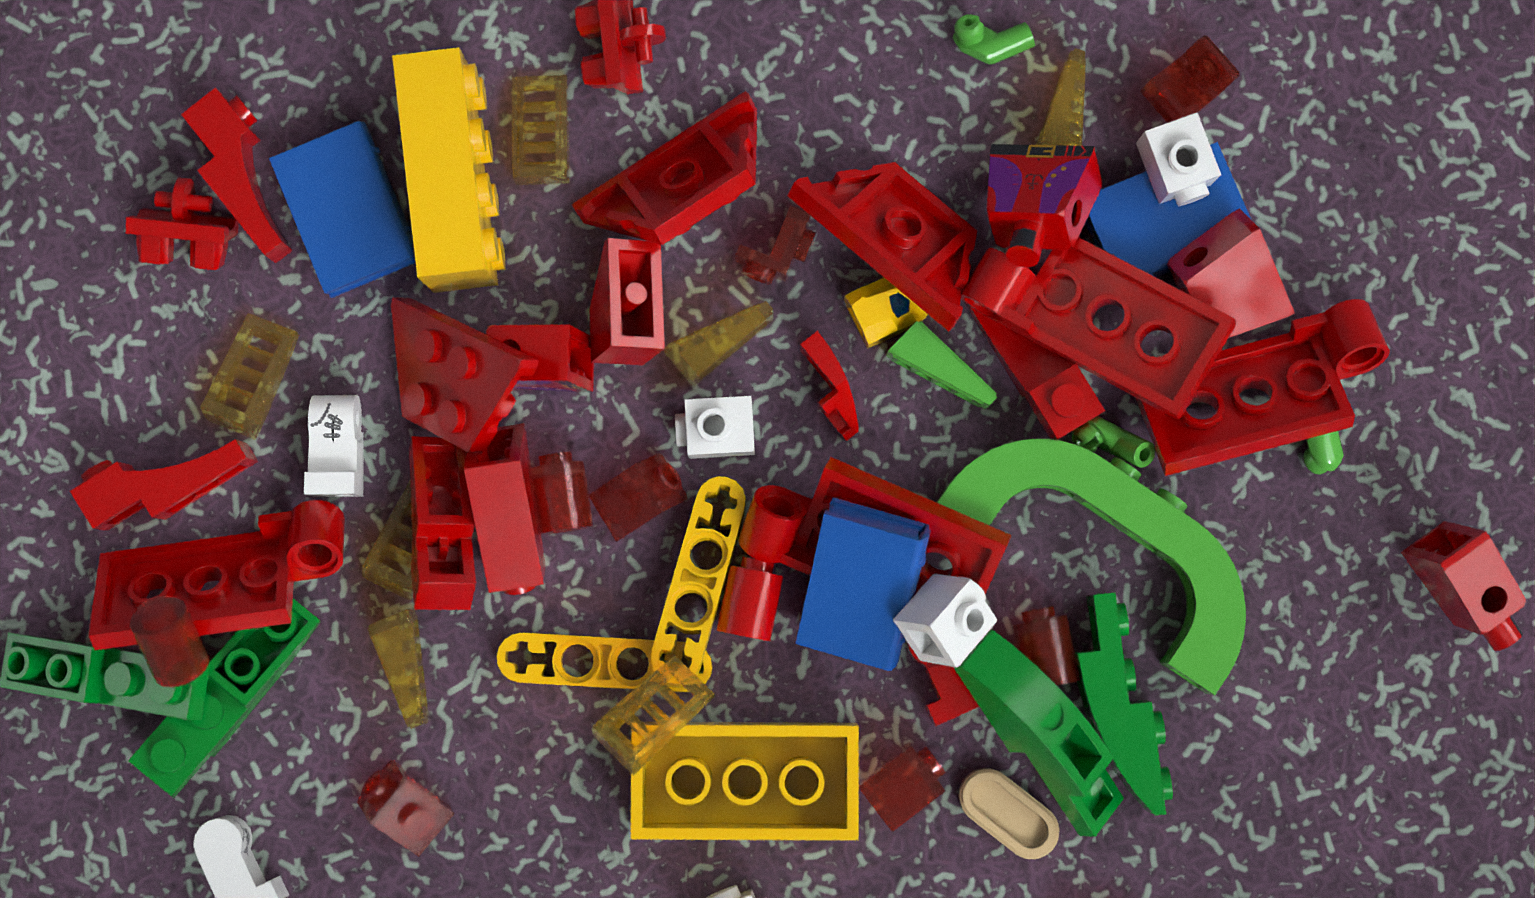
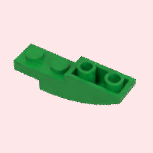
[1071,592,1173,816]
[128,599,320,799]
[954,630,1124,837]
[0,632,210,720]

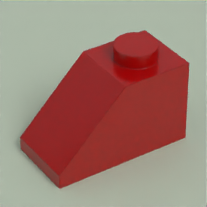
[589,238,665,365]

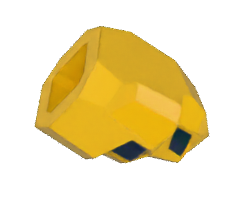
[844,278,928,349]

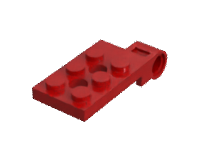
[961,237,1236,421]
[1135,299,1390,476]
[738,457,1011,594]
[88,500,345,650]

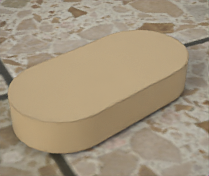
[958,768,1059,859]

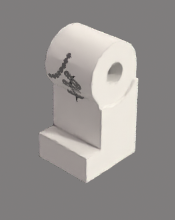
[304,395,363,497]
[193,815,289,898]

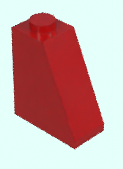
[464,423,545,595]

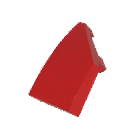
[800,330,859,442]

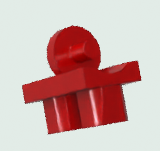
[575,0,666,94]
[125,177,239,270]

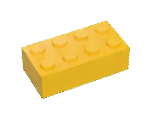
[392,47,506,293]
[631,722,859,840]

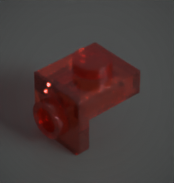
[1140,35,1240,123]
[735,205,817,285]
[588,453,688,542]
[859,742,946,832]
[357,760,455,857]

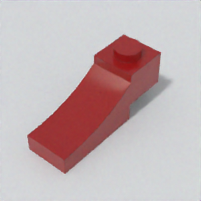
[181,87,293,263]
[966,304,1105,440]
[409,436,476,610]
[70,439,258,531]

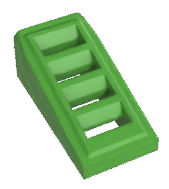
[886,321,997,409]

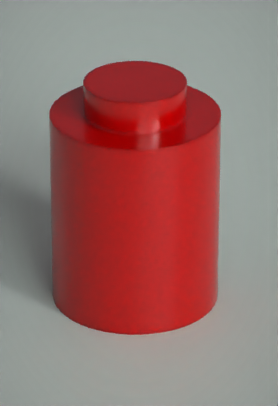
[716,557,783,642]

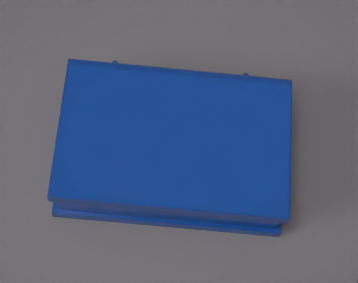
[269,121,416,298]
[1085,142,1251,278]
[795,497,931,671]

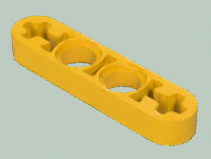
[650,476,746,688]
[497,633,713,692]

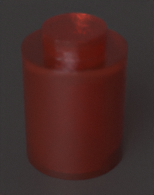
[529,452,594,535]
[130,596,209,687]
[1012,606,1080,686]

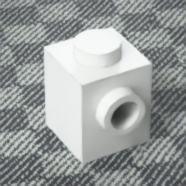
[1136,113,1221,206]
[675,396,755,459]
[893,574,998,667]

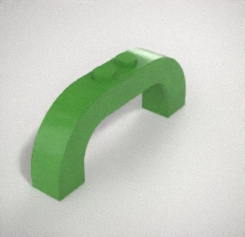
[936,439,1246,695]

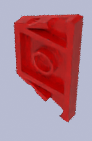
[571,91,757,245]
[787,162,977,332]
[391,297,539,452]

